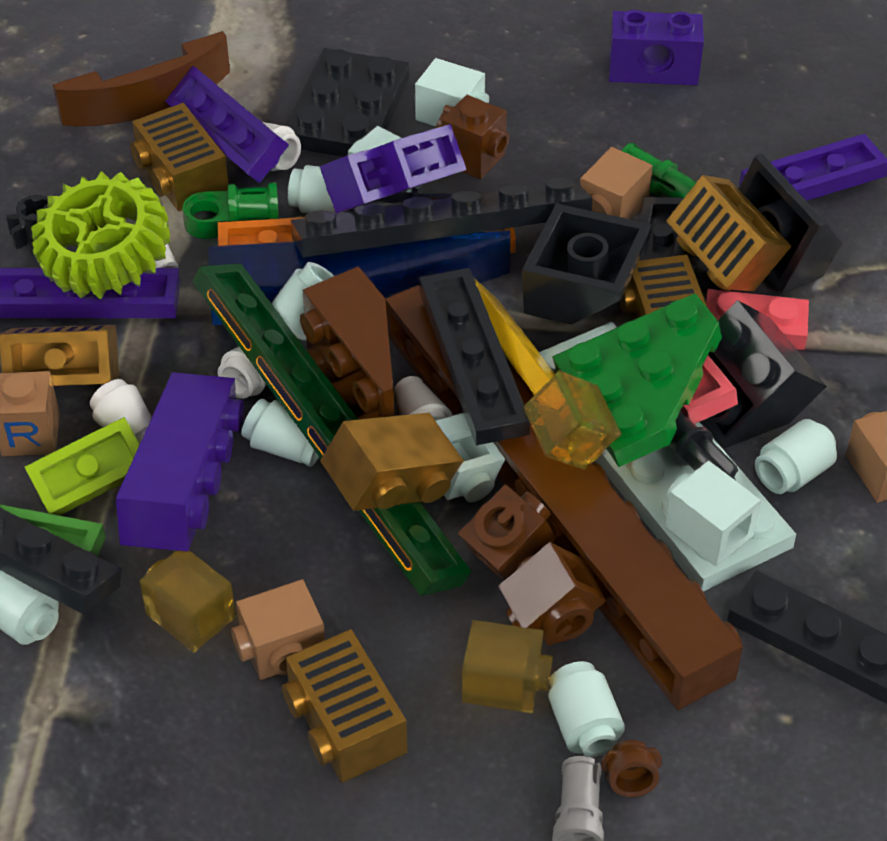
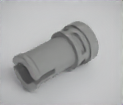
[552,756,604,841]

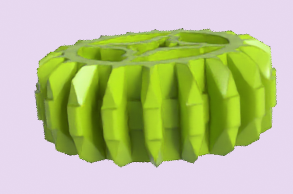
[31,171,170,300]

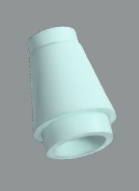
[241,399,319,467]

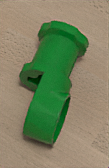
[182,183,278,239]

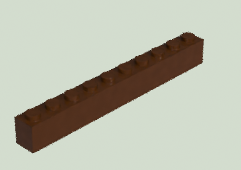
[385,285,743,711]

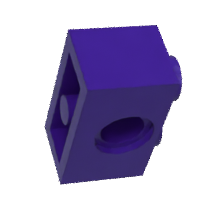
[609,10,704,85]

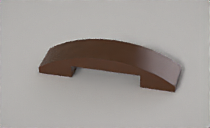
[52,31,230,126]

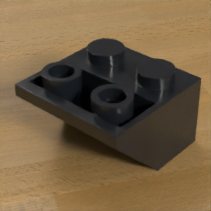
[701,300,827,448]

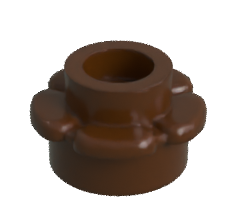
[601,739,662,797]

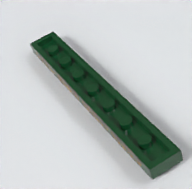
[192,263,472,596]

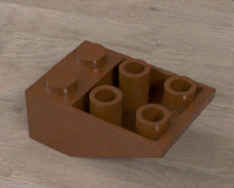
[300,266,394,420]

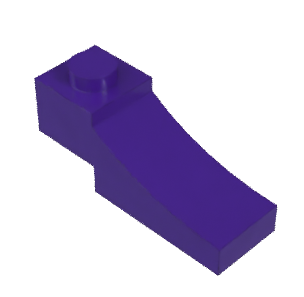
[319,124,467,214]

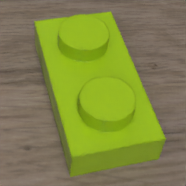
[25,417,140,516]

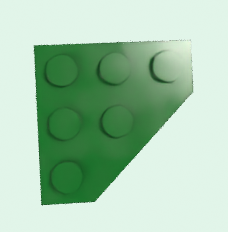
[552,293,722,468]

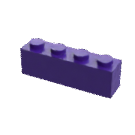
[116,372,244,552]

